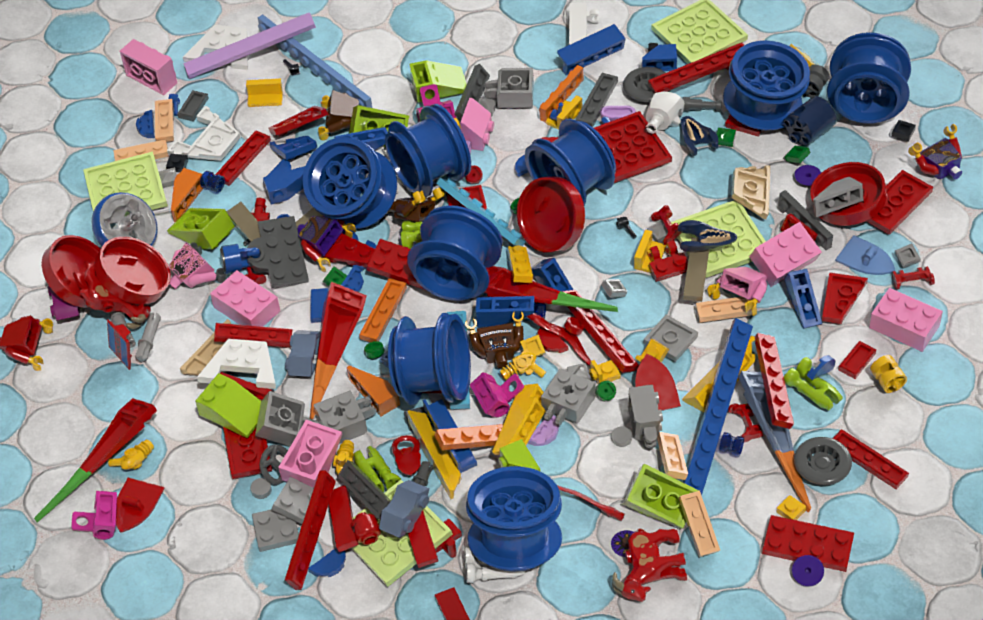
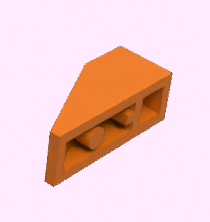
[171,168,205,222]
[347,366,400,417]

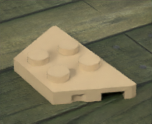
[731,165,770,219]
[180,319,231,375]

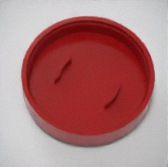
[810,162,887,226]
[517,177,585,252]
[41,235,100,308]
[94,237,171,305]

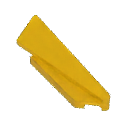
[492,383,545,455]

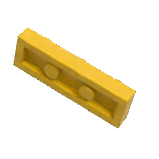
[507,245,533,283]

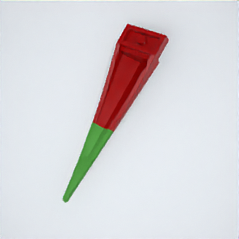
[484,266,618,312]
[34,398,157,522]

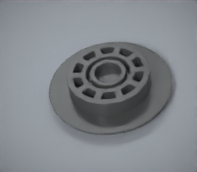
[623,67,671,102]
[794,437,852,485]

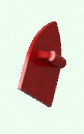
[635,354,681,411]
[116,477,165,533]

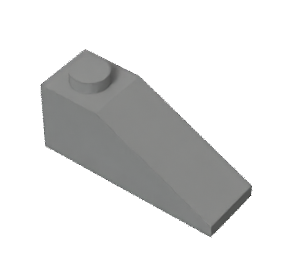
[813,177,863,218]

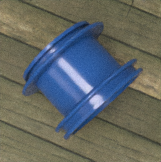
[827,32,911,123]
[723,40,810,130]
[385,104,471,197]
[525,119,616,206]
[303,137,397,229]
[407,206,503,301]
[388,313,471,406]
[466,466,562,572]

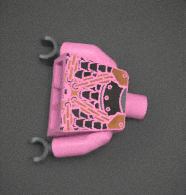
[169,242,227,289]

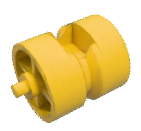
[870,355,907,393]

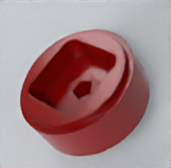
[465,165,483,185]
[564,317,584,335]

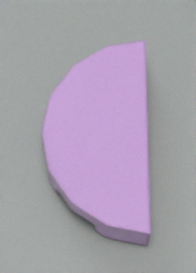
[528,415,559,446]

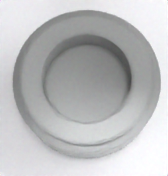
[612,426,632,447]
[250,478,272,499]

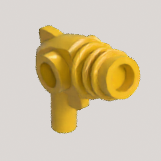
[499,349,546,381]
[108,439,154,470]
[333,440,354,475]

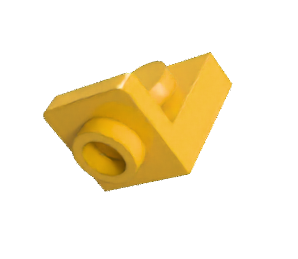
[635,339,669,364]
[589,360,620,384]

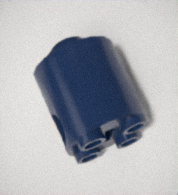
[783,96,836,146]

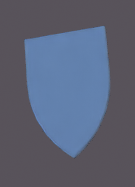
[835,235,895,275]

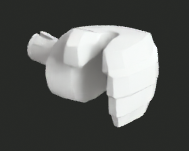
[645,92,685,134]

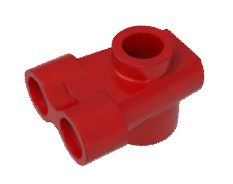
[251,197,270,221]

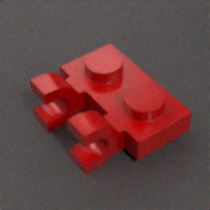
[648,240,688,282]

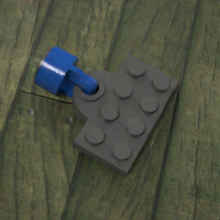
[220,216,309,288]

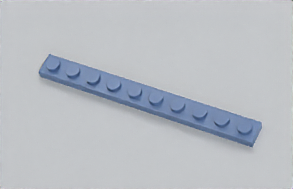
[257,14,372,108]

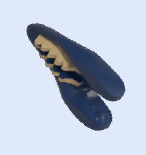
[681,116,718,156]
[678,220,737,252]

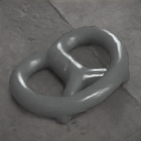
[260,445,288,485]

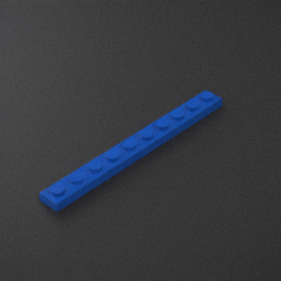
[683,318,753,495]

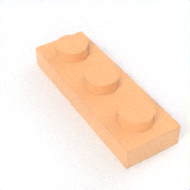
[155,99,174,142]
[113,139,169,161]
[696,297,757,323]
[657,432,688,480]
[679,491,720,558]

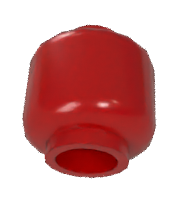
[351,512,381,545]

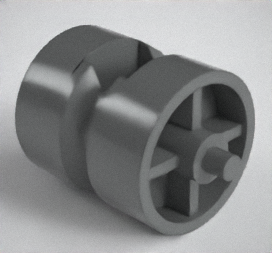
[803,64,829,98]

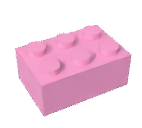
[120,39,177,95]
[749,222,822,287]
[210,270,280,327]
[869,288,943,352]

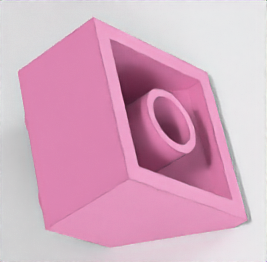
[460,98,494,151]

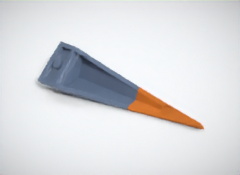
[738,371,811,512]

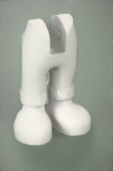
[464,547,525,583]

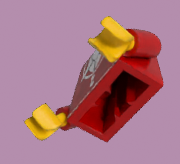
[0,315,53,371]

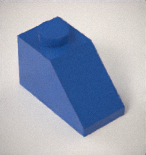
[642,44,677,72]
[532,258,574,292]

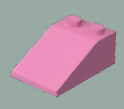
[278,420,342,488]

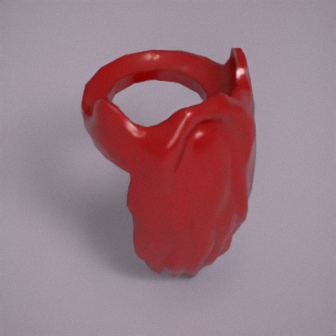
[392,435,421,476]

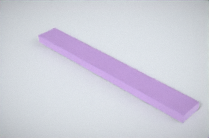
[184,12,316,79]

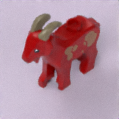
[73,264,151,329]
[612,528,687,602]

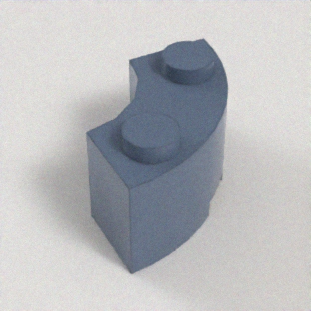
[285,330,320,377]
[379,480,430,538]

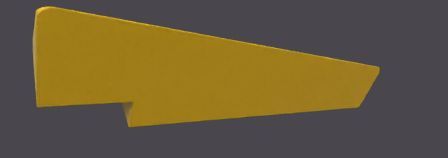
[682,336,755,413]
[407,410,462,499]

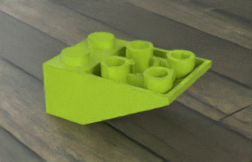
[409,60,467,102]

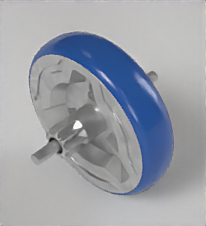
[91,192,158,247]

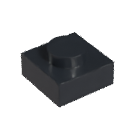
[892,120,916,142]
[166,154,189,172]

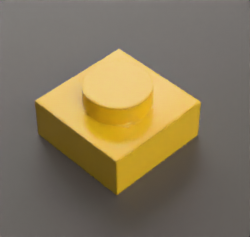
[520,335,546,357]
[776,495,806,520]

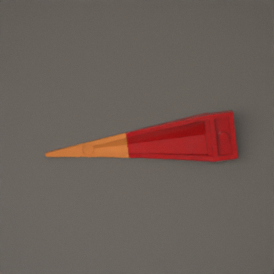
[309,282,367,420]

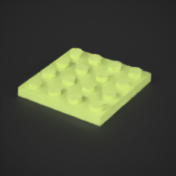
[651,0,748,64]
[83,152,168,216]
[671,200,766,278]
[352,480,453,587]

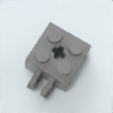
[484,68,534,108]
[541,368,596,426]
[628,385,663,449]
[314,390,377,444]
[255,391,315,446]

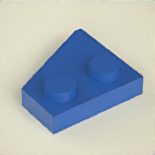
[270,136,317,160]

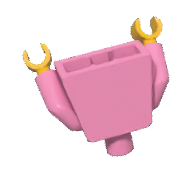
[707,267,767,316]

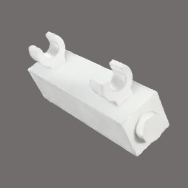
[569,3,599,45]

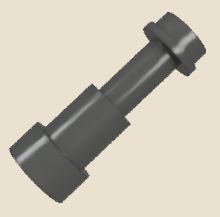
[682,97,722,112]

